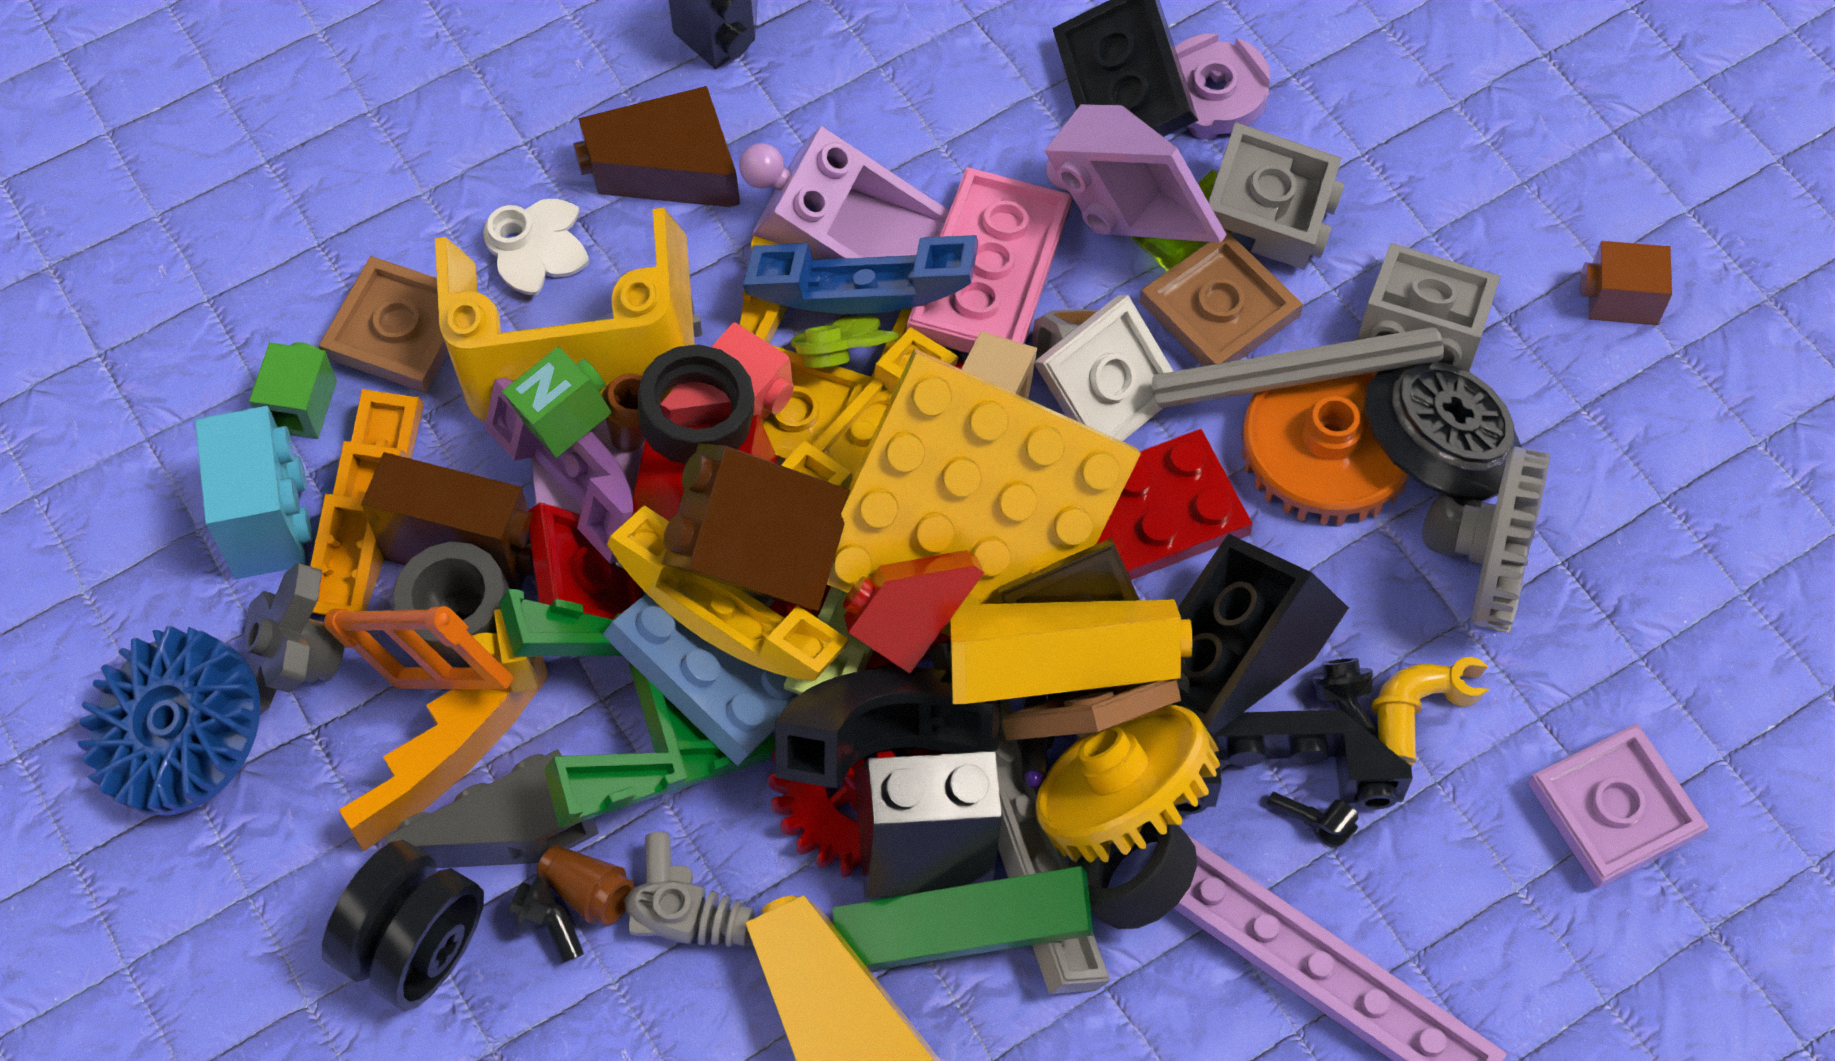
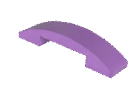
[484,378,633,563]

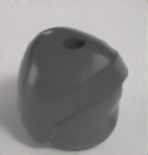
[1422,494,1482,557]

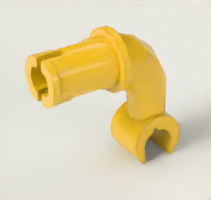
[1371,657,1489,766]

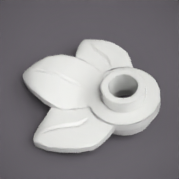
[483,199,589,295]

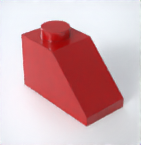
[843,550,985,674]

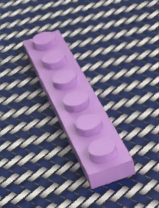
[1173,836,1507,1061]

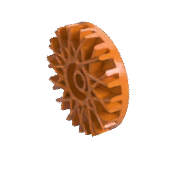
[1241,372,1410,526]

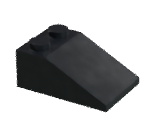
[1172,533,1349,735]

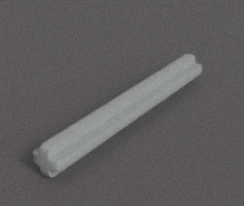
[1152,327,1444,408]

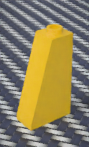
[950,599,1192,704]
[745,895,941,1061]

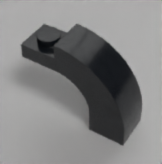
[775,667,1000,789]

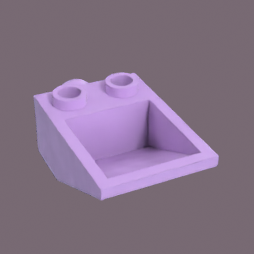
[1044,104,1227,243]
[739,126,949,260]

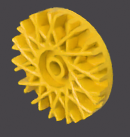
[1035,704,1220,863]

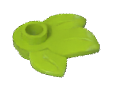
[791,315,899,368]

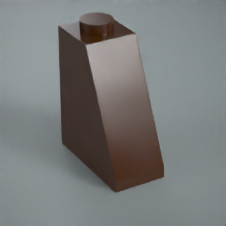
[573,86,740,207]

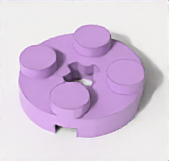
[1175,33,1270,140]

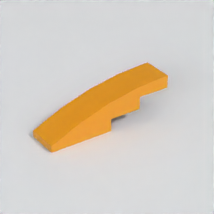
[310,389,424,616]
[339,656,549,852]

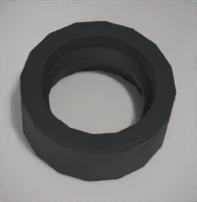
[638,344,755,464]
[1069,821,1197,929]

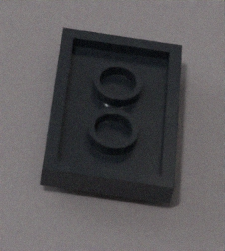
[1052,0,1199,137]

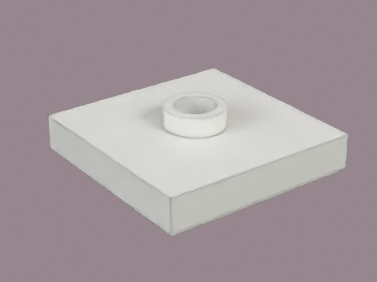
[1035,295,1173,442]

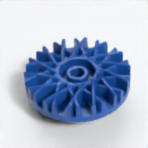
[77,626,260,816]

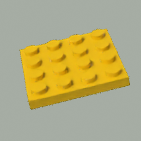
[827,349,1141,636]

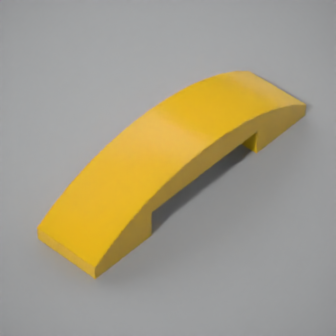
[781,327,958,489]
[607,505,849,681]

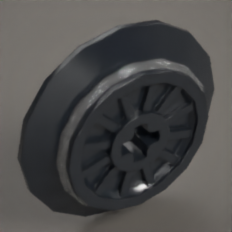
[1363,362,1522,501]

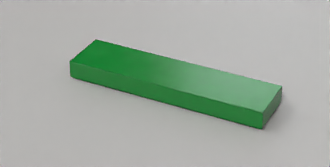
[832,866,1094,971]

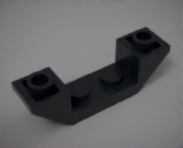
[1174,710,1413,815]

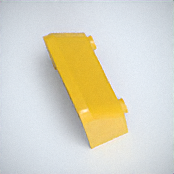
[435,208,695,423]

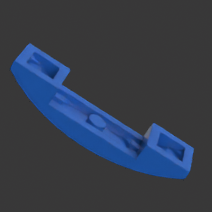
[743,235,978,314]

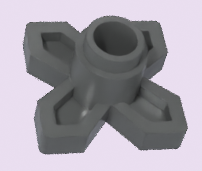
[244,563,344,715]

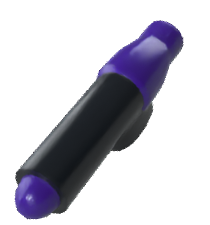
[1021,694,1055,788]

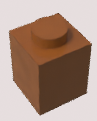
[1580,241,1672,325]

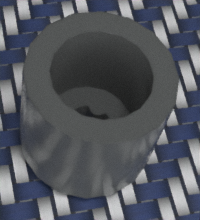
[393,541,510,667]

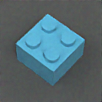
[195,405,313,579]

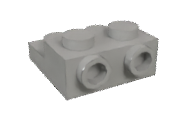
[1208,122,1345,270]
[1357,243,1500,372]

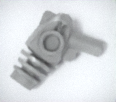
[624,832,754,947]

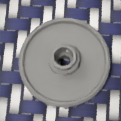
[1455,446,1550,633]

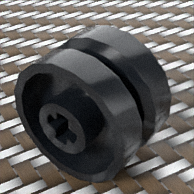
[321,840,484,1012]

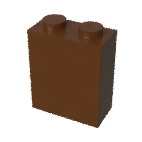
[662,443,850,611]
[361,452,535,590]

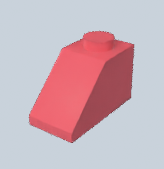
[660,322,794,427]

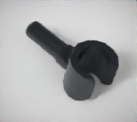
[1267,791,1358,847]

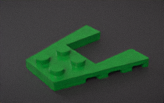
[499,589,775,827]

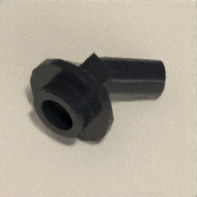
[1311,658,1377,736]
[507,875,584,964]

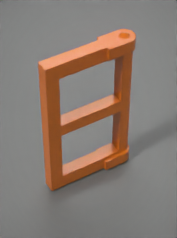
[324,606,514,690]

